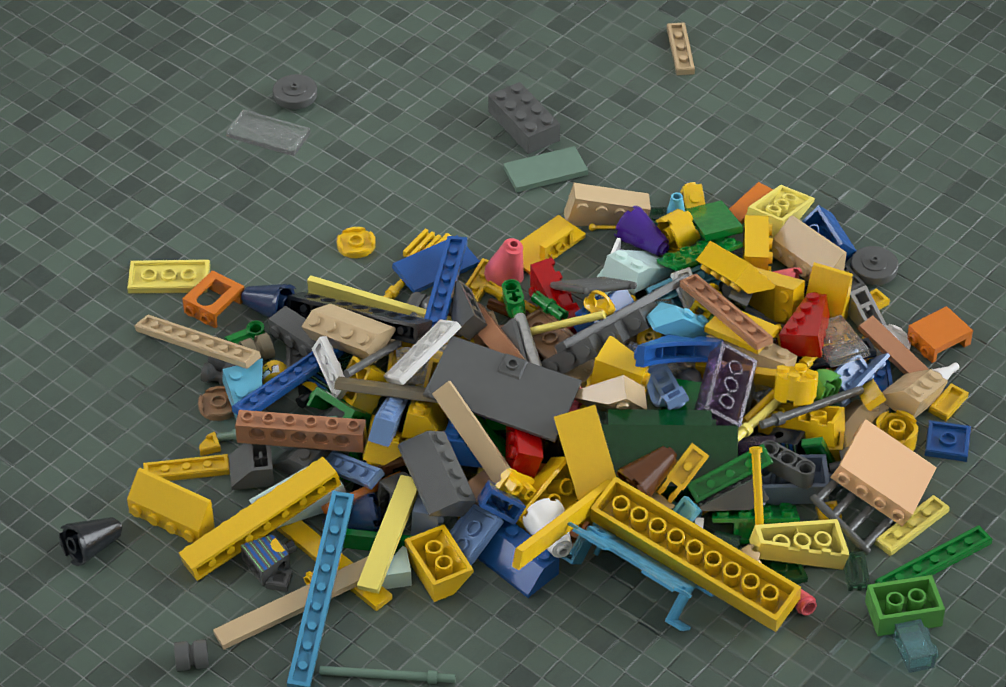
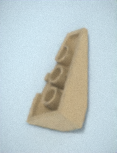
[835,399,889,462]

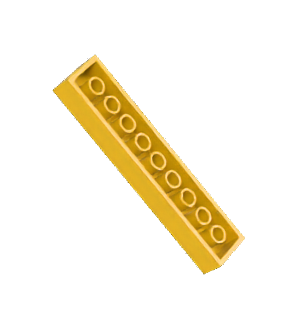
[590,476,801,632]

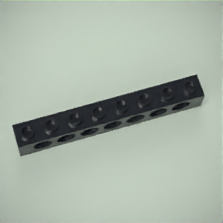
[287,292,432,344]

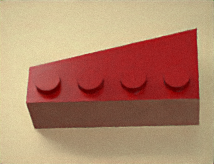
[779,292,830,358]

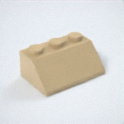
[882,369,948,418]

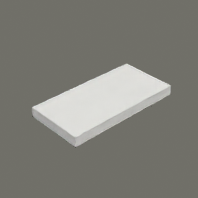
[383,319,461,385]

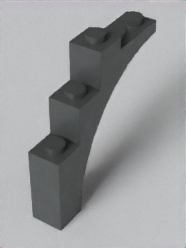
[541,301,657,374]

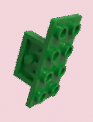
[657,237,744,272]
[710,503,800,544]

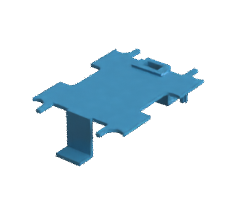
[561,522,714,631]

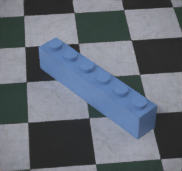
[368,397,410,447]

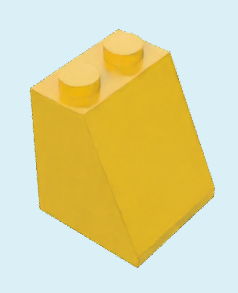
[590,336,651,395]

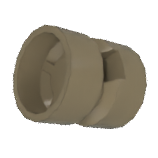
[239,333,275,361]

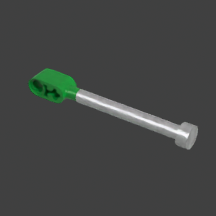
[502,279,542,366]

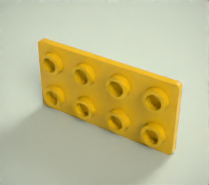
[520,215,586,274]

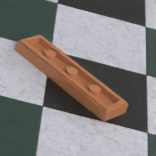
[857,315,929,375]

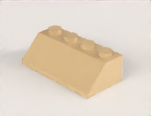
[772,216,847,282]
[302,304,396,364]

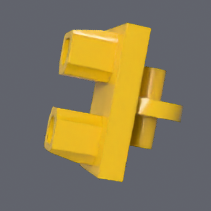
[495,468,536,500]

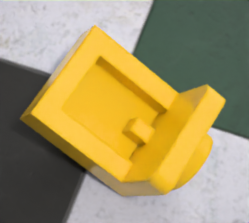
[680,182,705,209]

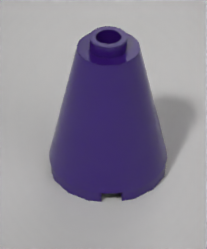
[614,206,670,256]

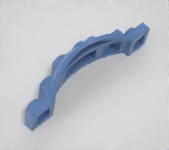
[647,363,689,410]

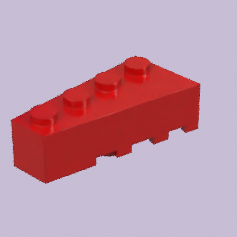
[528,257,580,334]
[506,426,543,479]

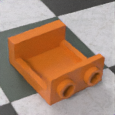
[907,306,973,363]

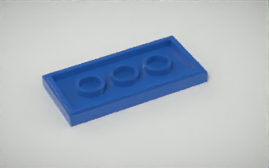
[392,235,480,293]

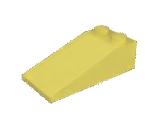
[743,185,815,238]

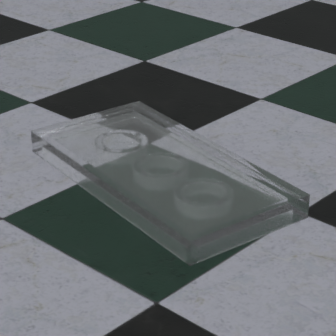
[226,109,311,156]
[822,315,870,367]

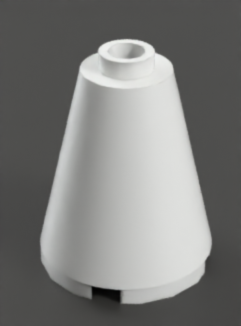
[523,498,572,558]

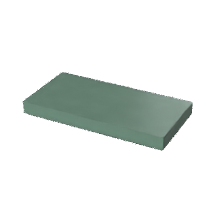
[503,146,588,193]

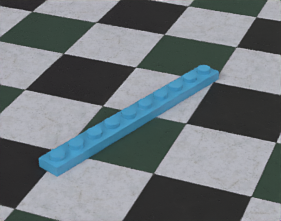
[287,491,354,687]

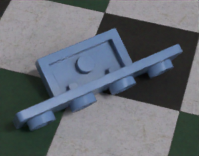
[829,351,890,407]

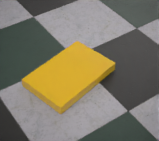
[704,311,779,354]

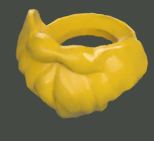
[583,290,616,317]

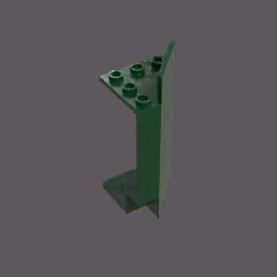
[601,409,738,501]

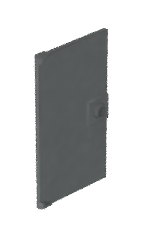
[423,336,582,443]

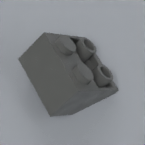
[229,443,274,490]

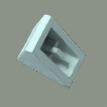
[382,546,412,589]

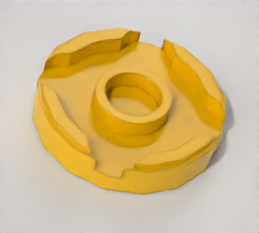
[337,227,376,258]

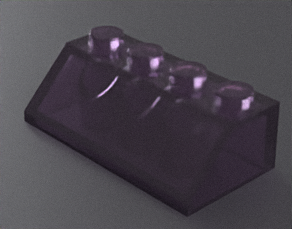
[694,342,758,428]

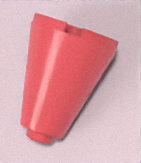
[484,238,524,287]

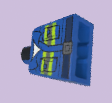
[477,480,526,525]

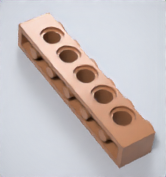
[235,410,367,453]

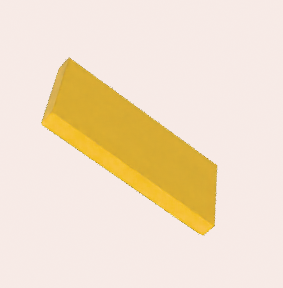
[554,405,616,500]

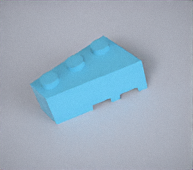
[223,358,263,420]

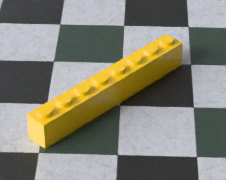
[179,457,342,581]

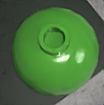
[814,369,842,402]

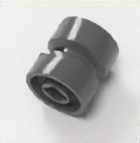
[174,639,209,672]

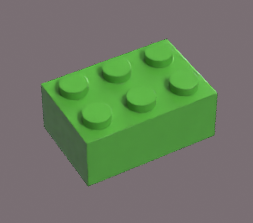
[865,575,945,636]

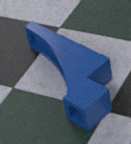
[634,334,724,368]

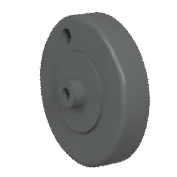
[273,74,317,109]
[850,246,899,285]

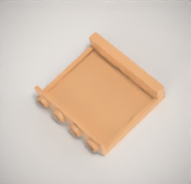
[830,419,937,526]

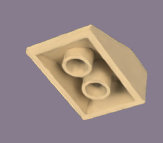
[574,375,647,412]

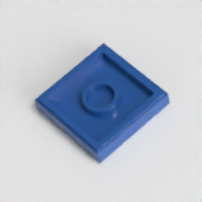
[924,420,971,462]

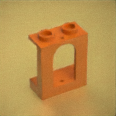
[182,270,244,328]

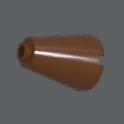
[617,446,677,497]

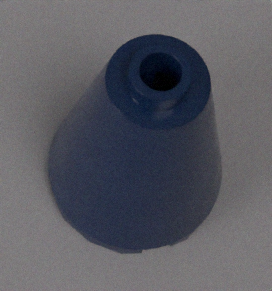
[241,284,296,318]
[322,492,383,532]

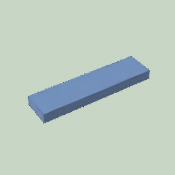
[326,450,385,490]

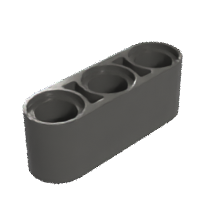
[760,440,815,489]

